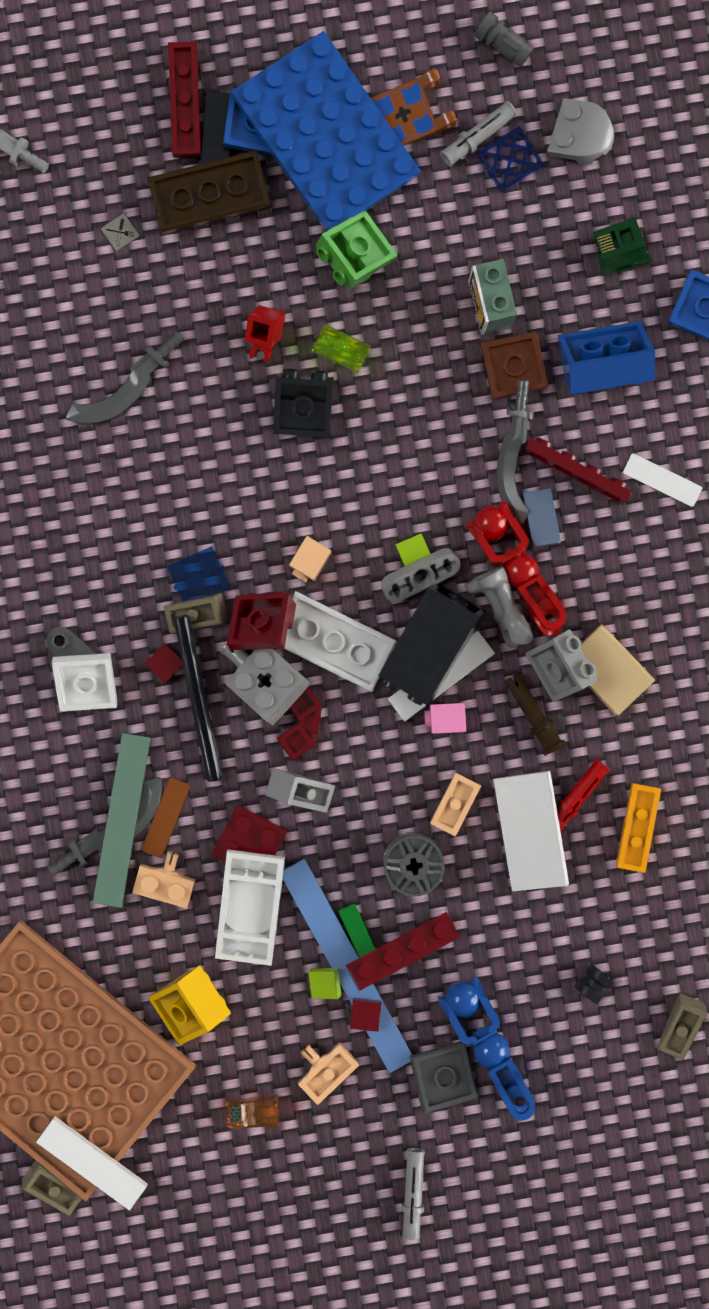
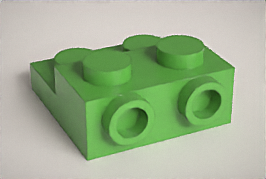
[316,210,398,290]

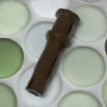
[504,672,566,756]

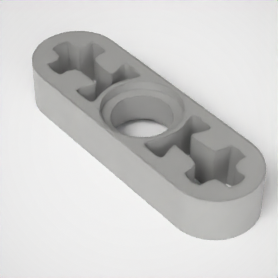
[381,548,460,602]

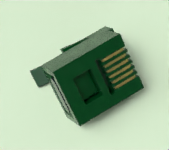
[593,217,652,276]

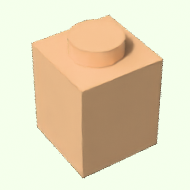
[289,536,332,583]

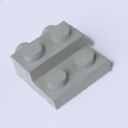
[525,629,598,702]

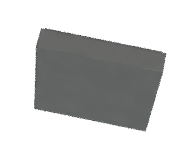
[409,1041,478,1114]

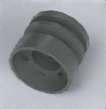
[383,832,444,896]

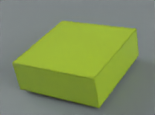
[395,533,430,567]
[308,968,342,999]

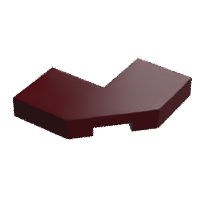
[276,686,323,762]

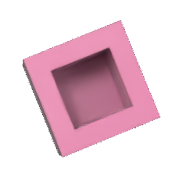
[424,703,466,733]

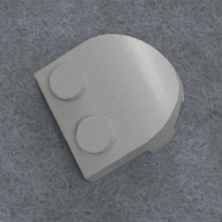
[547,98,614,165]

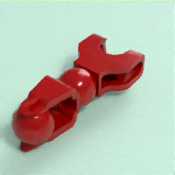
[466,500,566,637]

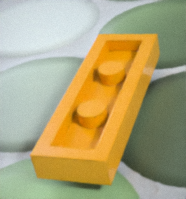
[616,783,661,873]

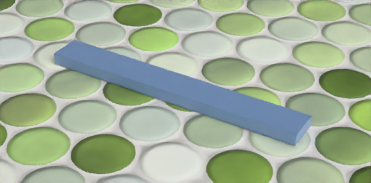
[283,858,413,1073]

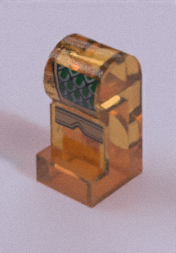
[226,1095,280,1129]

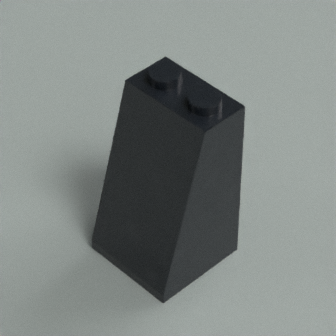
[378,583,487,705]

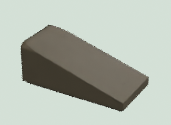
[163,593,228,634]
[657,993,707,1060]
[22,1160,82,1216]

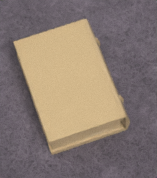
[581,624,655,716]

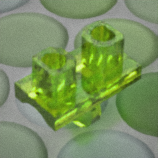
[312,324,371,373]

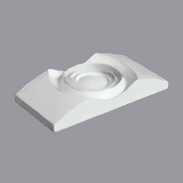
[215,850,285,966]

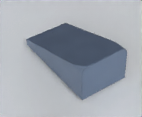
[523,488,561,548]

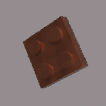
[480,331,549,400]

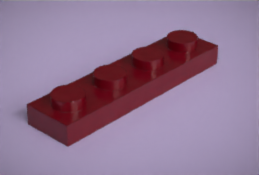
[168,41,201,158]
[523,438,632,505]
[345,912,460,991]

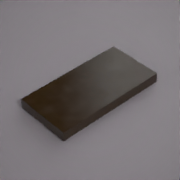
[147,150,271,235]

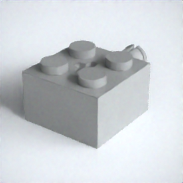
[221,643,311,725]

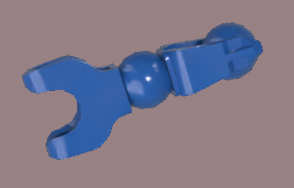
[438,976,535,1121]

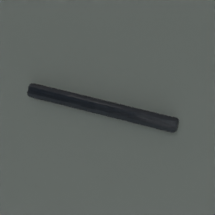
[173,615,222,782]

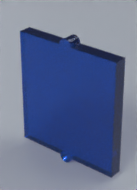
[167,546,231,601]

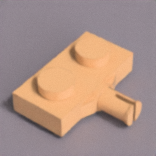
[132,851,196,908]
[298,1042,359,1105]

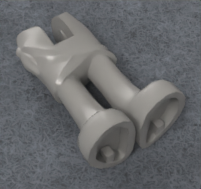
[464,566,533,647]

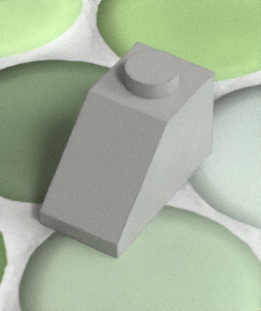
[265,768,335,813]

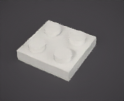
[52,653,118,711]

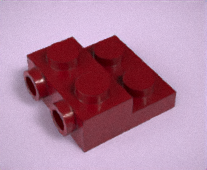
[227,592,296,650]

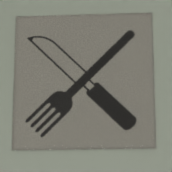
[101,213,139,251]

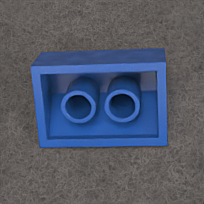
[558,321,655,395]

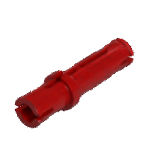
[557,758,611,832]

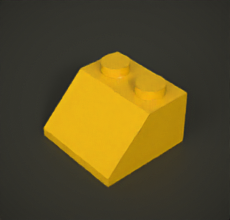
[148,965,231,1045]

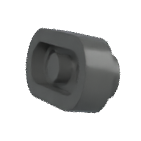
[46,627,96,657]

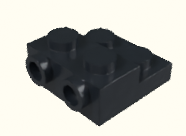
[273,368,334,438]

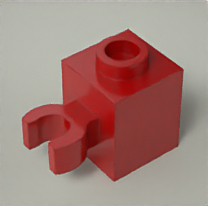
[244,305,286,363]

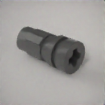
[474,11,534,67]

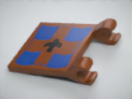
[371,69,456,146]

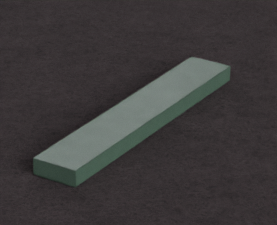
[93,733,151,908]

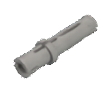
[440,101,517,167]
[401,1148,425,1240]

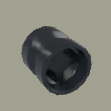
[574,964,614,1005]

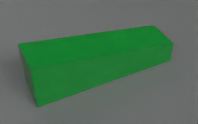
[338,902,376,958]

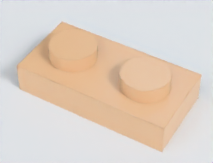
[430,772,481,837]

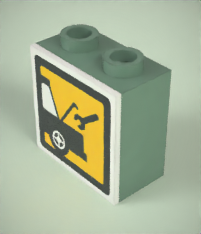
[468,259,517,335]

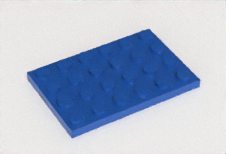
[231,31,421,231]

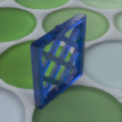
[476,126,544,192]

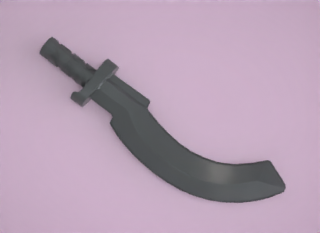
[65,331,184,423]
[497,380,534,525]
[48,777,162,876]

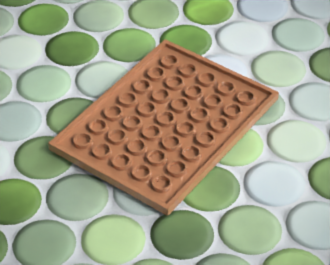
[0,921,196,1201]

